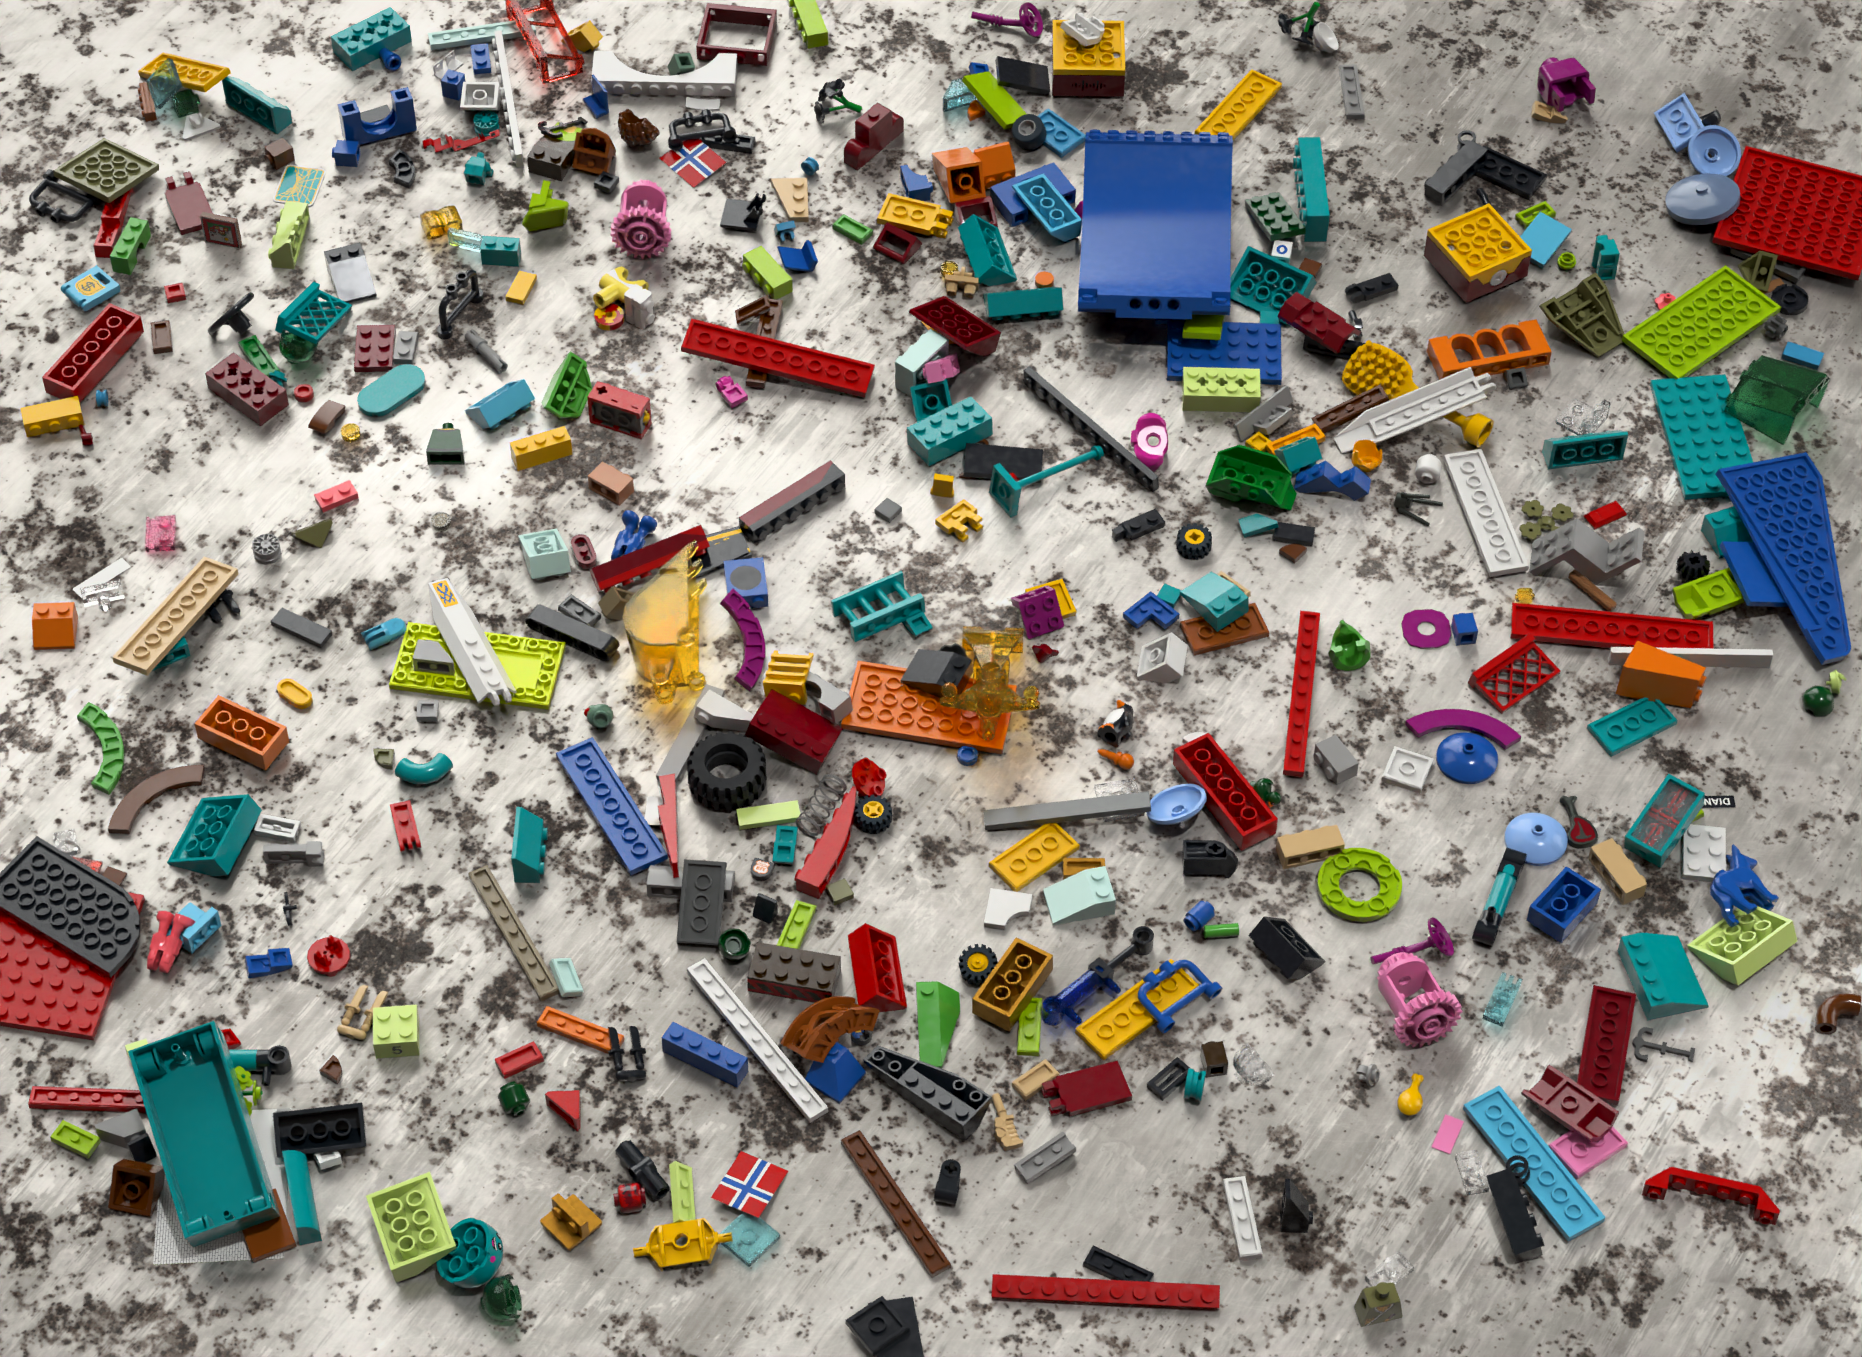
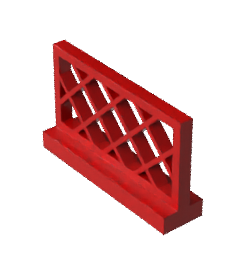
[1468,633,1561,714]

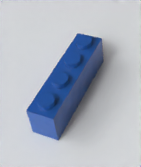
[661,1022,749,1088]

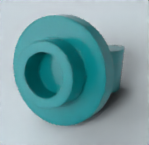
[269,370,288,387]

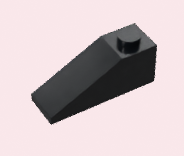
[1280,1179,1313,1233]

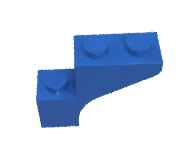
[1294,460,1371,501]

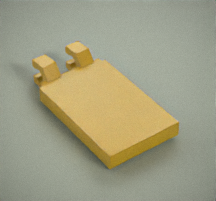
[877,193,953,238]

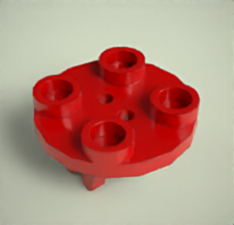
[852,757,887,798]
[307,935,351,977]

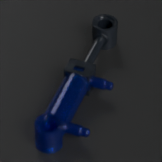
[1042,926,1154,1026]

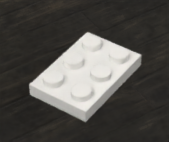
[1682,824,1726,882]

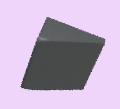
[1503,367,1528,389]

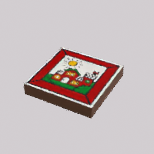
[200,212,242,249]

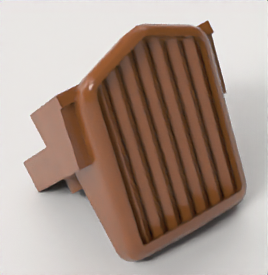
[572,128,616,174]

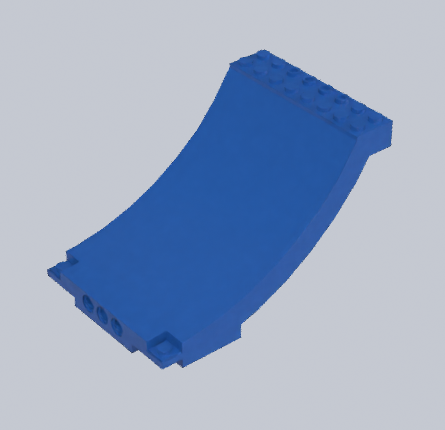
[1078,129,1233,319]

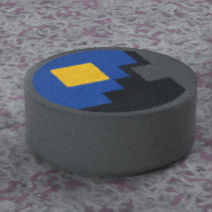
[851,1030,872,1045]

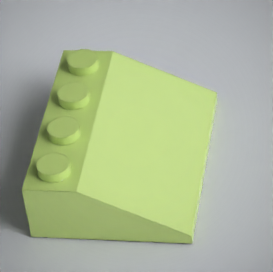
[1687,906,1797,985]
[366,1172,457,1283]

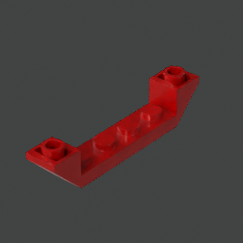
[1642,1167,1780,1225]

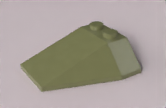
[1539,272,1624,358]

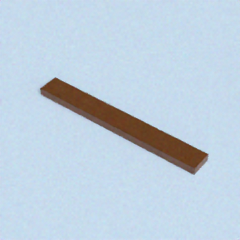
[841,1130,951,1278]

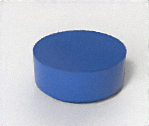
[957,746,978,766]

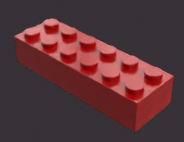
[42,303,144,403]
[1173,733,1278,851]

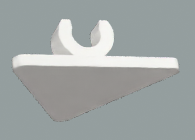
[183,111,220,141]

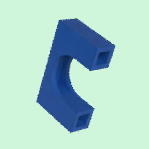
[337,87,417,145]
[990,162,1076,227]

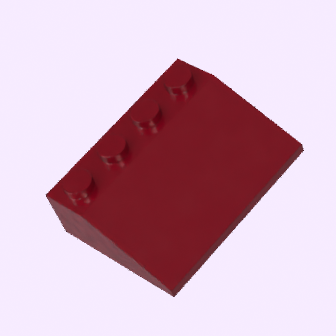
[909,296,1001,356]
[745,689,843,775]

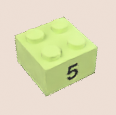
[373,1005,420,1059]

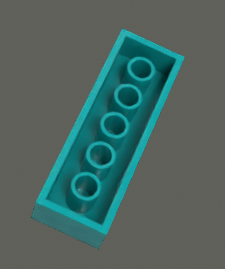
[1293,137,1330,242]

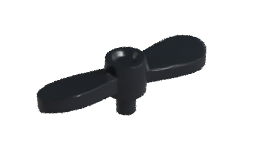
[283,892,297,926]

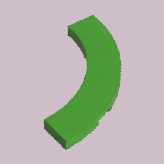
[77,702,125,795]

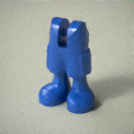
[611,510,657,560]

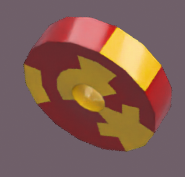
[594,304,624,331]

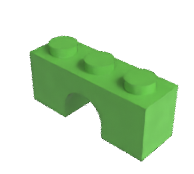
[110,217,151,275]

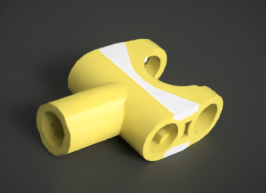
[593,266,649,309]

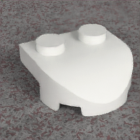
[1060,13,1105,46]

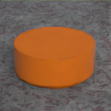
[1035,271,1054,288]

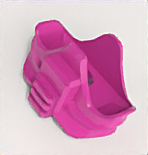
[1130,413,1168,472]

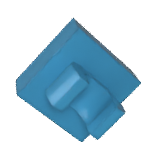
[774,220,796,242]

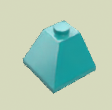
[909,379,952,422]

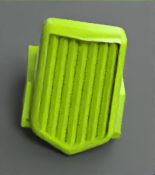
[522,180,569,231]

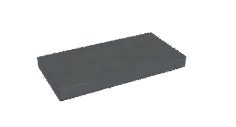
[676,859,727,946]

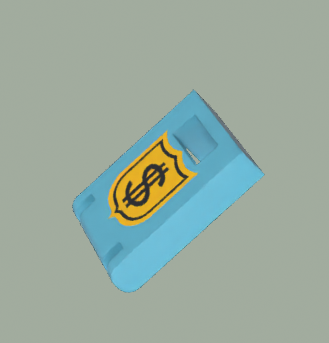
[60,265,121,311]

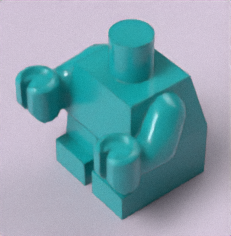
[464,152,494,185]

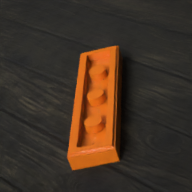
[537,1006,625,1054]

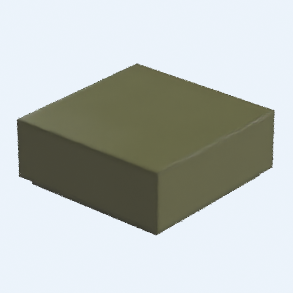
[826,878,854,905]

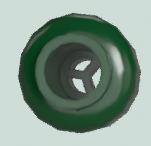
[498,1081,530,1116]

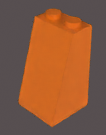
[932,147,986,203]
[1616,641,1707,708]

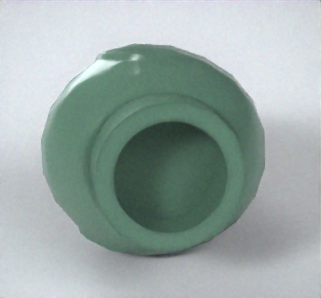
[584,704,614,728]

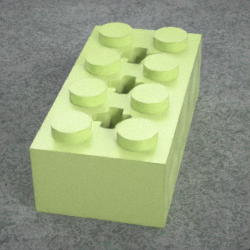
[1182,367,1261,412]

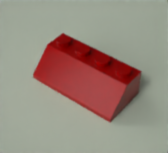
[848,923,907,1012]

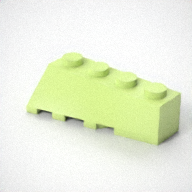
[268,201,310,269]

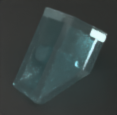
[943,77,977,112]

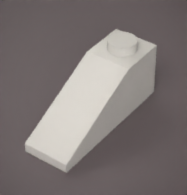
[694,689,754,732]

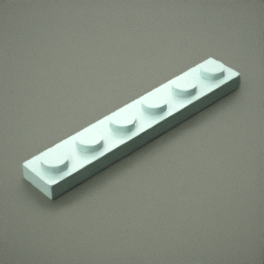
[428,18,536,50]

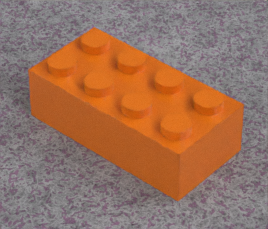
[195,695,289,770]

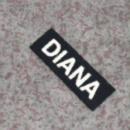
[1702,795,1736,808]

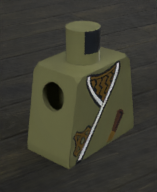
[1354,1282,1403,1327]

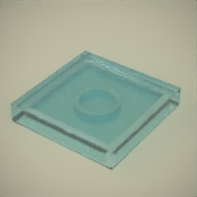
[146,58,183,109]
[720,1212,781,1267]

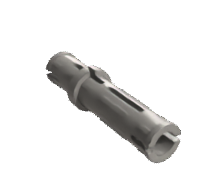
[464,329,508,373]

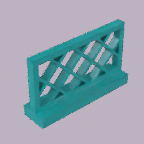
[275,281,352,344]

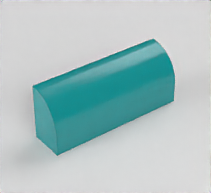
[282,1150,322,1245]

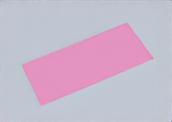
[1432,1114,1464,1154]

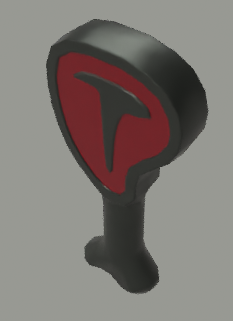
[1560,795,1598,849]

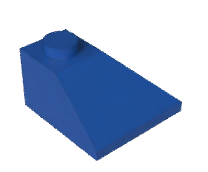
[805,1042,866,1104]

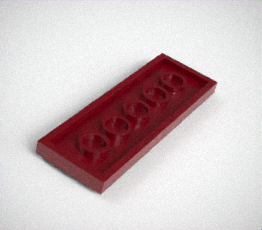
[1577,985,1636,1106]

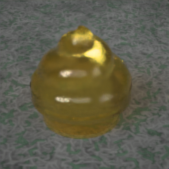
[1515,588,1535,604]

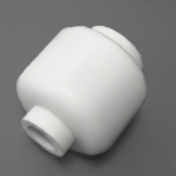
[1415,454,1442,484]

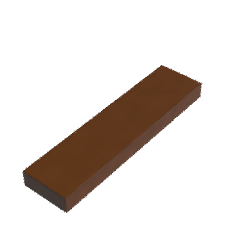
[1311,384,1389,433]

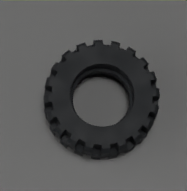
[687,731,767,811]

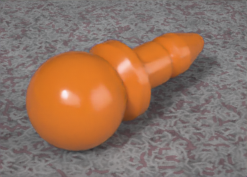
[1097,749,1134,770]

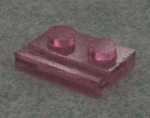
[145,515,176,552]

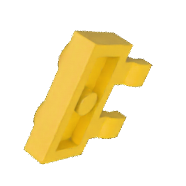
[935,499,983,543]

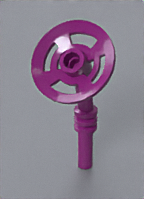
[971,2,1043,37]
[1370,917,1454,965]

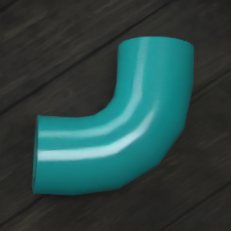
[395,753,453,784]

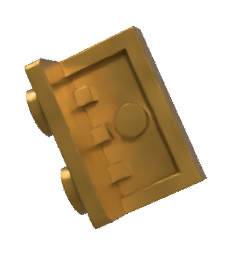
[540,1193,602,1251]

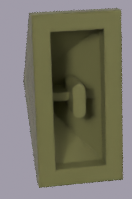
[291,519,333,548]

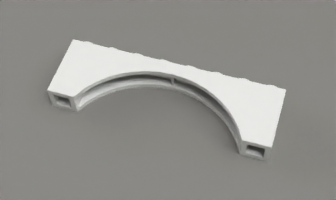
[591,51,737,97]

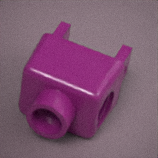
[1537,57,1596,112]

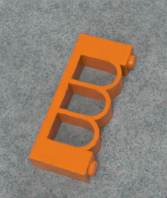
[1427,319,1552,380]

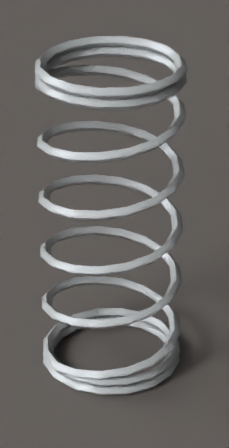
[796,774,847,836]

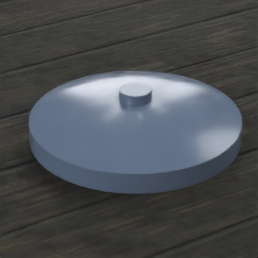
[1665,173,1740,225]

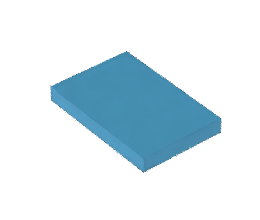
[1038,108,1086,158]

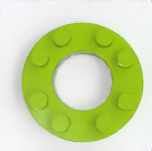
[1317,848,1402,922]

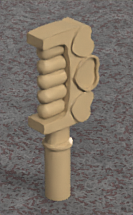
[991,1093,1023,1151]

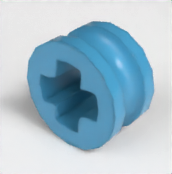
[801,157,819,176]
[96,389,108,407]

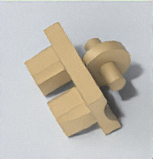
[945,266,979,298]

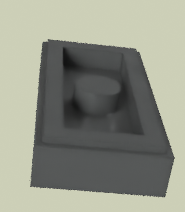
[558,594,601,627]

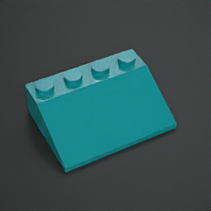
[1230,246,1317,325]
[167,794,262,876]
[1617,932,1709,1021]

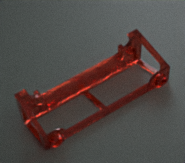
[505,0,585,84]

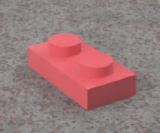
[314,480,359,513]

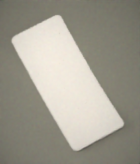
[685,97,720,110]
[645,796,663,825]

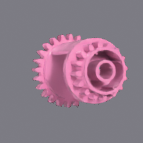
[610,179,671,259]
[1377,952,1462,1048]

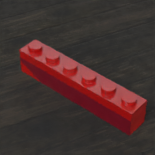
[589,525,710,594]

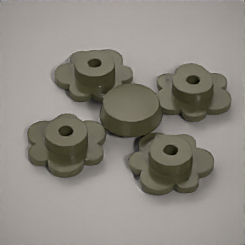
[1519,500,1574,540]

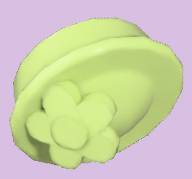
[1826,670,1847,695]

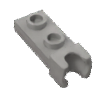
[263,841,324,867]

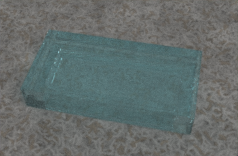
[447,227,484,252]

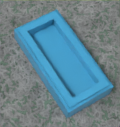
[1781,341,1824,370]

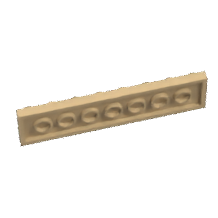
[112,557,239,676]

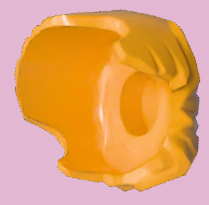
[1351,440,1382,472]

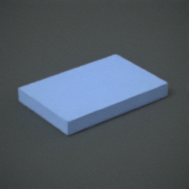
[1654,93,1705,152]

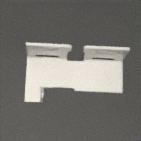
[433,50,463,79]

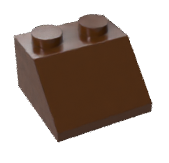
[108,1159,165,1216]

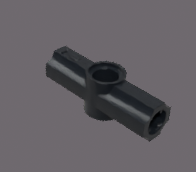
[615,1140,670,1200]

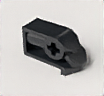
[1182,840,1238,878]

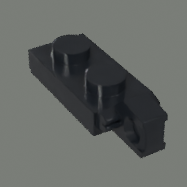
[1112,508,1165,542]

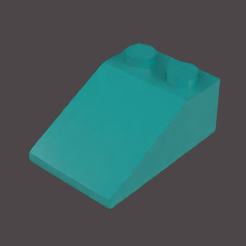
[1180,571,1249,632]

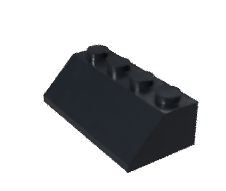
[273,1102,367,1158]

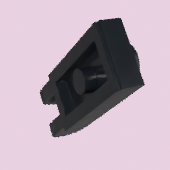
[1344,273,1399,304]

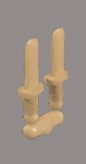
[337,985,388,1040]

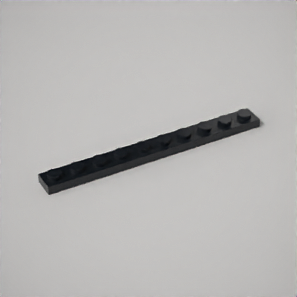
[1023,366,1159,492]

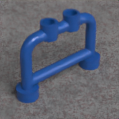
[1138,960,1223,1034]

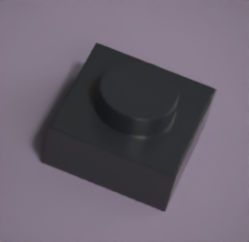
[594,171,619,194]

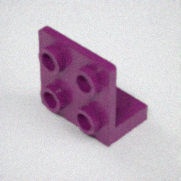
[1011,585,1064,639]

